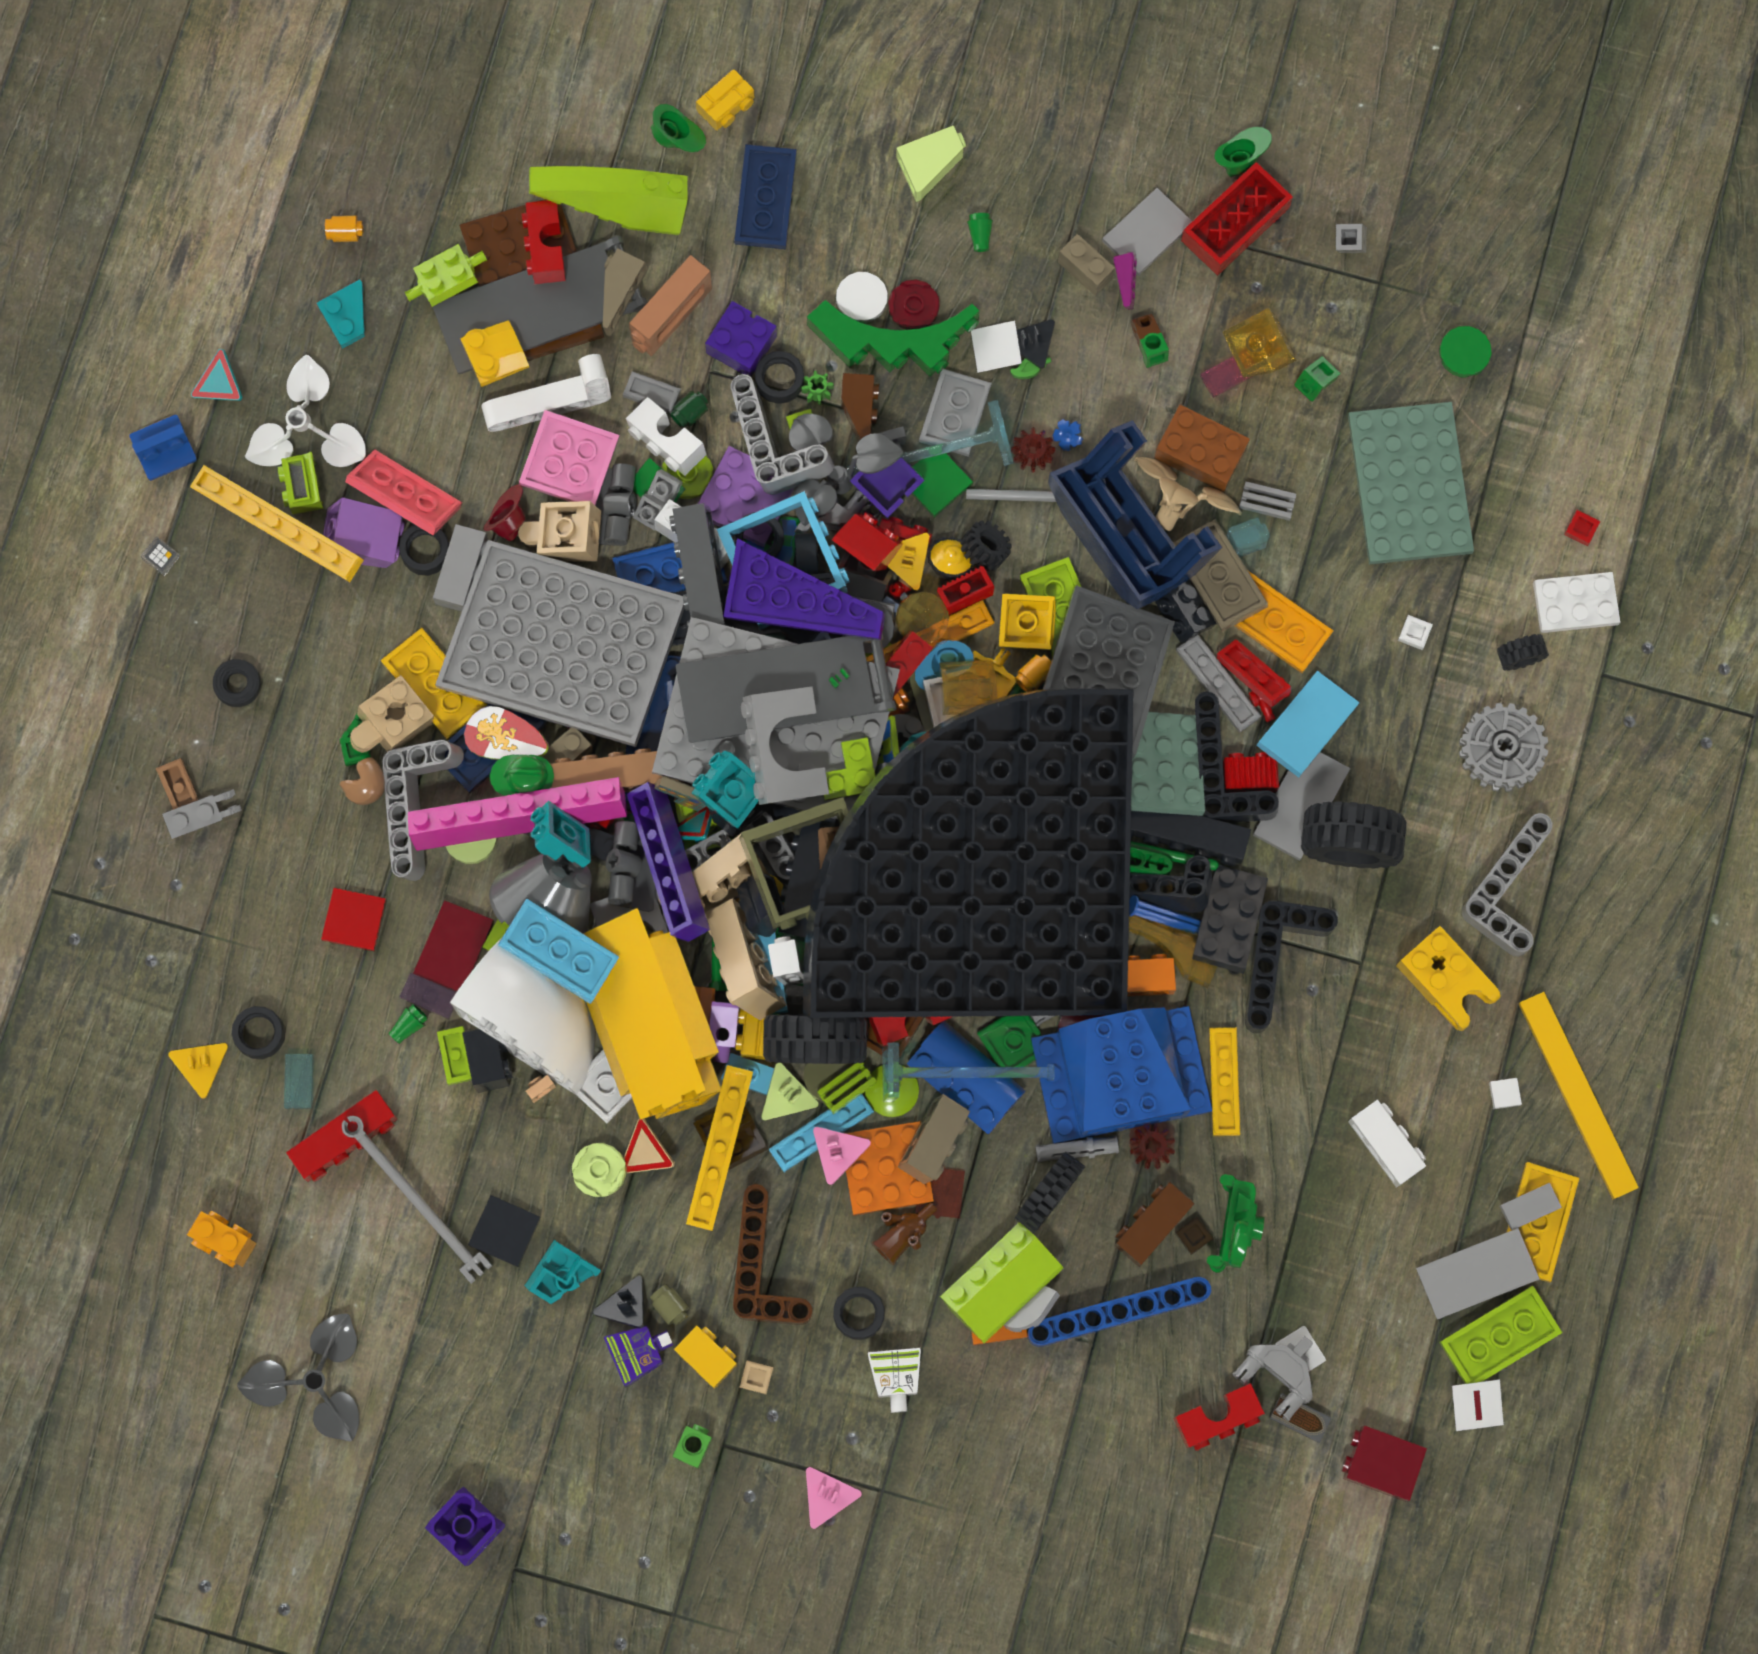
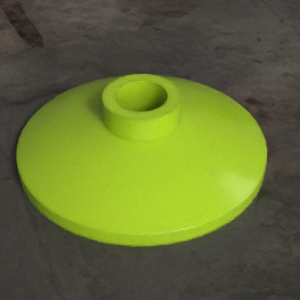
[865,1063,919,1117]

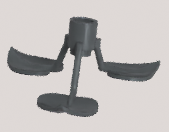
[789,414,903,526]
[237,1314,359,1441]

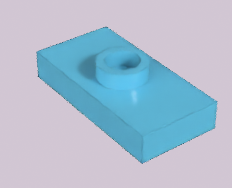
[721,1053,774,1096]

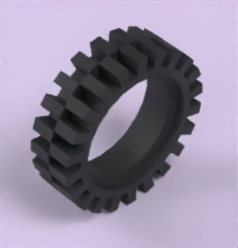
[1014,1151,1085,1233]

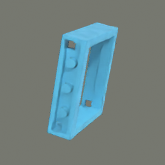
[717,491,850,630]

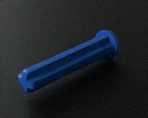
[1129,895,1202,935]

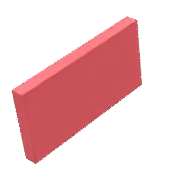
[345,450,462,535]

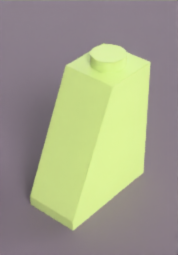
[896,126,966,202]

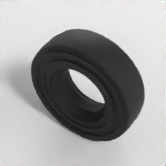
[213,659,261,707]

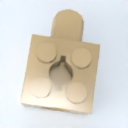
[518,501,601,562]
[350,675,434,753]

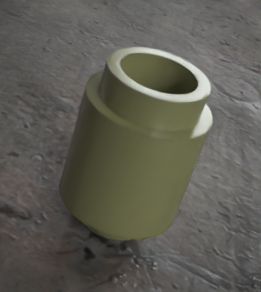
[650,1284,689,1326]

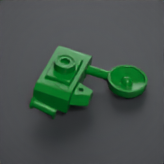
[1207,1174,1265,1273]

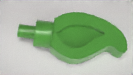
[1010,357,1051,379]

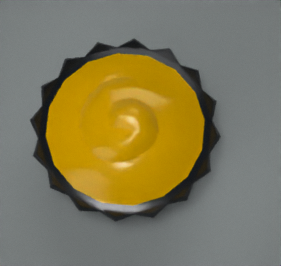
[926,536,975,580]

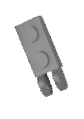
[162,789,242,839]

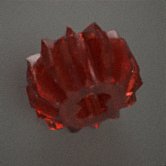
[1011,427,1055,473]
[1129,1124,1175,1170]

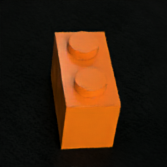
[1127,954,1176,997]

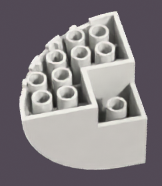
[450,939,595,1095]

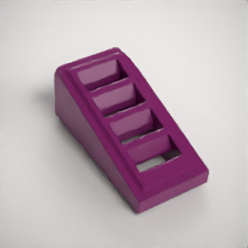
[1113,252,1137,310]

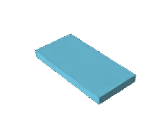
[1256,671,1359,778]
[498,899,619,1004]

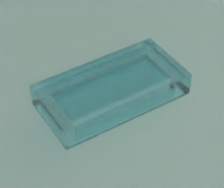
[284,1054,314,1109]

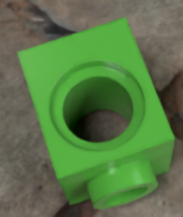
[672,1424,712,1469]

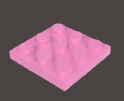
[519,410,619,505]

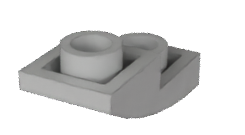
[633,469,683,531]

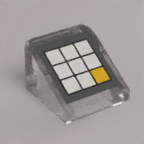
[141,536,180,576]

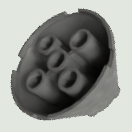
[489,853,591,934]

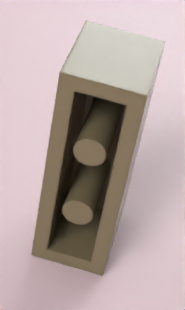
[898,1094,970,1184]

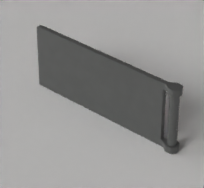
[433,236,648,374]
[676,632,897,743]

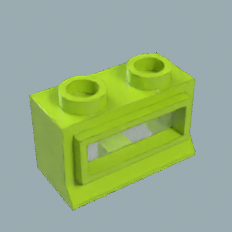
[278,452,324,514]

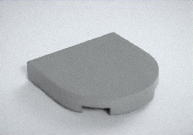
[1003,1286,1060,1332]

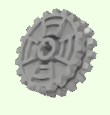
[1459,703,1548,792]

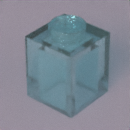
[1226,517,1270,558]

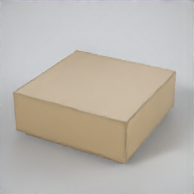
[740,1361,773,1395]

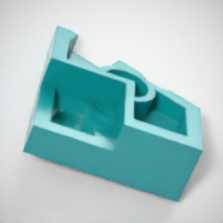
[524,1240,601,1304]

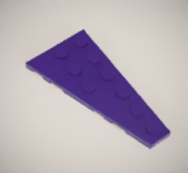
[723,538,885,640]

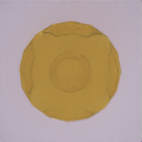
[896,592,949,644]

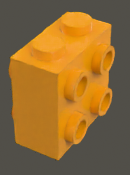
[187,1211,257,1268]

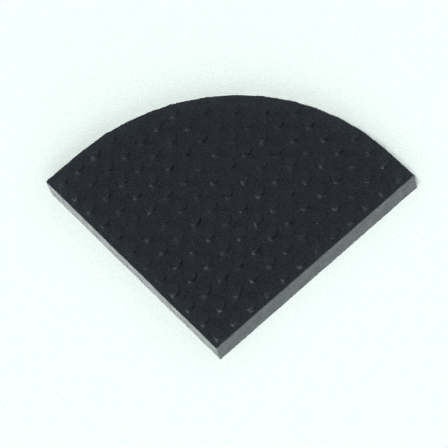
[803,688,1134,1018]

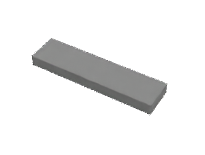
[1176,634,1261,734]

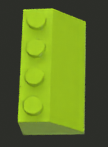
[940,1223,1063,1343]

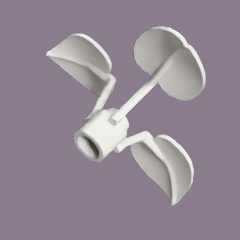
[245,355,366,467]

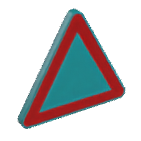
[191,349,242,401]
[677,806,712,843]

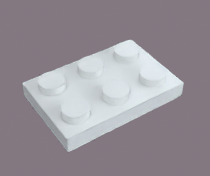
[1533,572,1620,633]

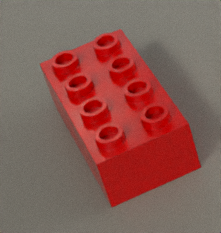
[1181,162,1293,276]

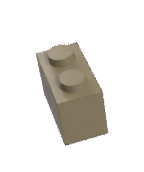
[1058,234,1115,296]

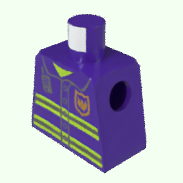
[604,1326,673,1387]

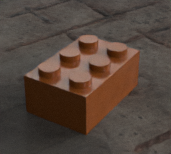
[1154,405,1250,492]

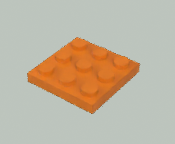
[845,1121,934,1216]

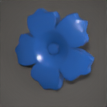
[1052,419,1083,451]

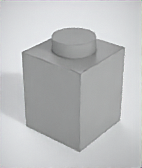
[1336,224,1367,253]

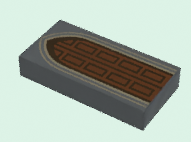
[1269,1393,1331,1443]

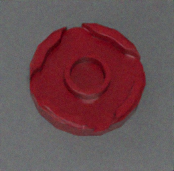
[888,279,940,330]

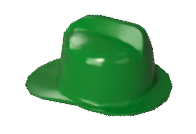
[651,104,706,152]
[1215,127,1272,177]
[490,754,554,796]

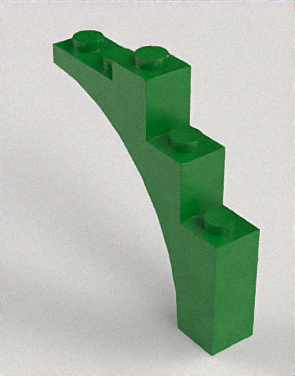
[807,300,979,377]

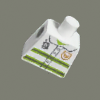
[868,1348,921,1413]

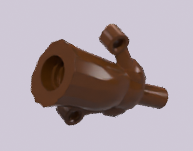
[871,1202,937,1265]

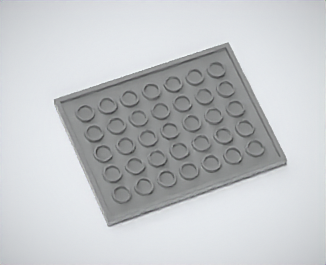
[435,540,685,747]
[652,617,900,820]

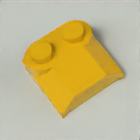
[460,320,529,387]
[999,594,1056,650]

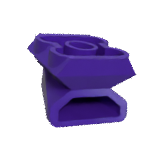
[425,1486,505,1566]

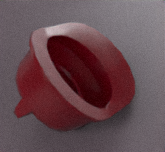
[483,484,526,541]

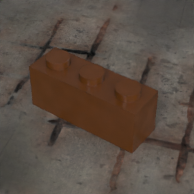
[1115,1182,1195,1267]

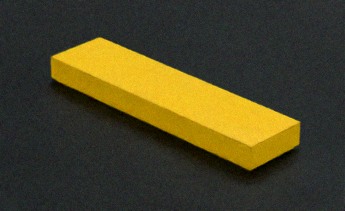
[1209,1027,1240,1136]

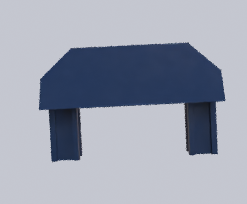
[1048,420,1223,609]

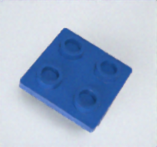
[129,415,197,481]

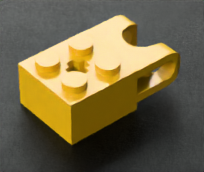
[1396,926,1500,1031]

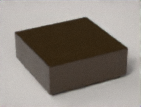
[1175,1217,1214,1255]

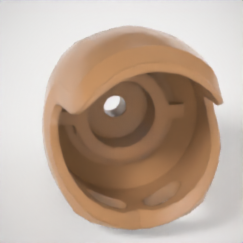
[340,757,385,805]

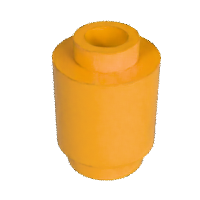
[325,216,363,242]
[1015,655,1051,692]

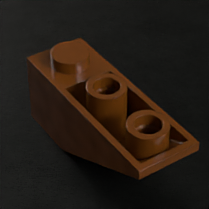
[841,373,879,442]

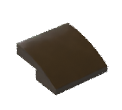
[693,1106,768,1170]

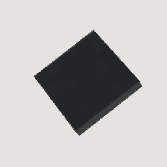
[468,1195,541,1267]

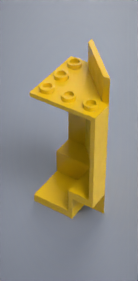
[583,908,721,1120]

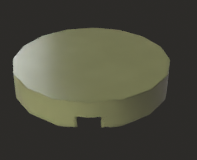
[804,1063,857,1104]

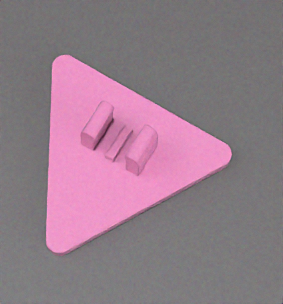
[813,1127,871,1185]
[806,1467,862,1529]

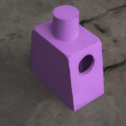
[710,1001,740,1063]

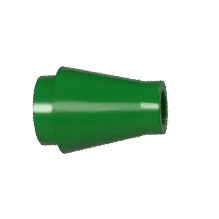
[967,213,993,252]
[389,1004,428,1044]

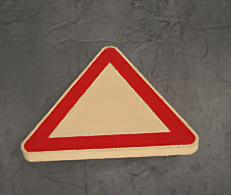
[624,1119,675,1173]

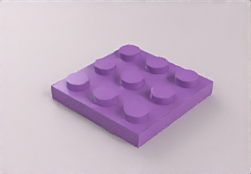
[698,446,794,547]

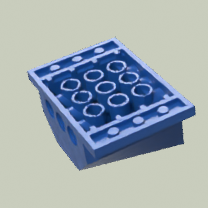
[1031,1006,1212,1144]

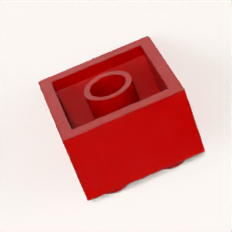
[832,512,903,571]

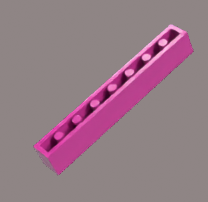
[408,777,627,851]

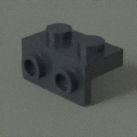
[1155,580,1217,644]

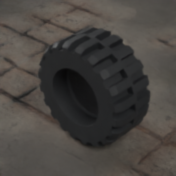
[1301,802,1407,869]
[763,1014,867,1064]

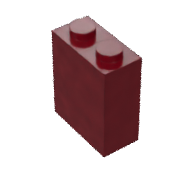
[1341,1425,1427,1502]

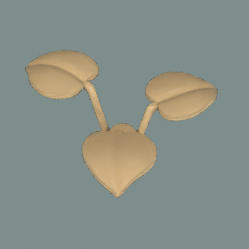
[1134,457,1242,531]

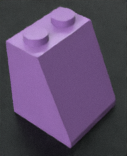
[323,497,404,568]

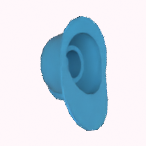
[915,640,974,690]

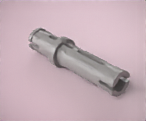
[1036,1136,1119,1163]

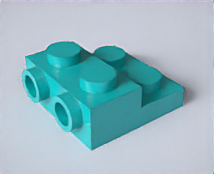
[691,751,759,828]
[530,801,591,868]

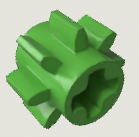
[801,371,834,405]

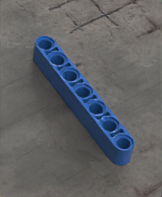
[1027,1277,1211,1347]

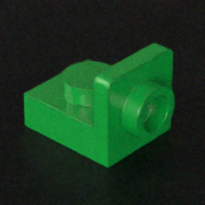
[1294,356,1341,402]

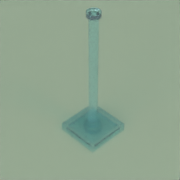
[847,400,1014,480]
[882,1043,1055,1102]

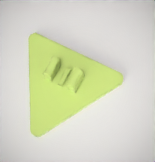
[761,1063,818,1120]

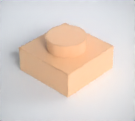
[526,1075,556,1103]

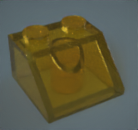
[1223,308,1296,378]
[939,660,998,715]

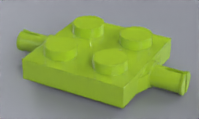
[405,244,487,307]

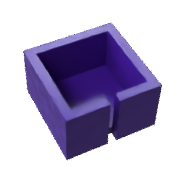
[705,301,777,377]
[850,457,925,518]

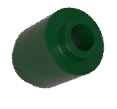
[670,391,709,429]

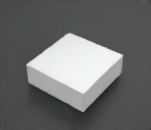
[1398,615,1433,650]
[1489,1078,1522,1109]

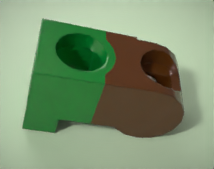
[1131,313,1169,368]

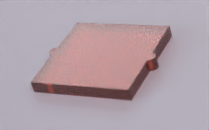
[915,1167,965,1219]

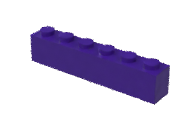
[627,782,710,942]

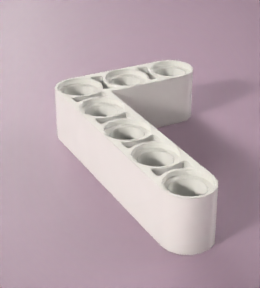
[481,354,611,432]

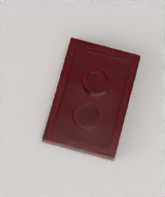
[413,900,494,992]

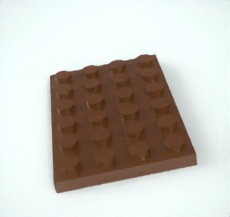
[459,199,604,361]

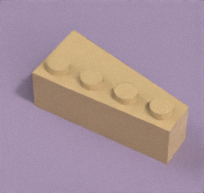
[658,834,770,918]
[706,899,787,1020]

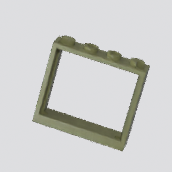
[739,797,849,930]

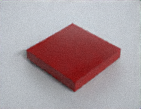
[321,888,387,952]

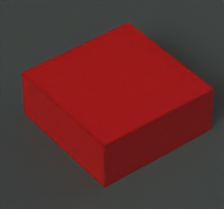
[1564,510,1601,546]

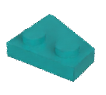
[317,280,365,349]

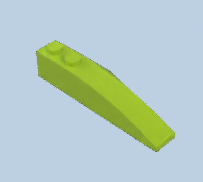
[529,166,687,235]

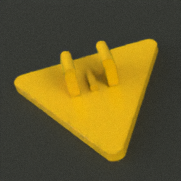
[888,533,930,590]
[169,1043,228,1099]

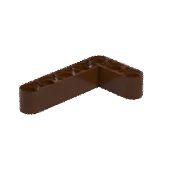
[733,1184,813,1325]

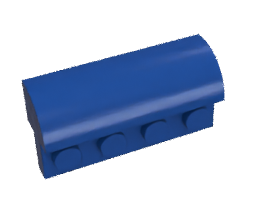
[907,1021,1026,1134]

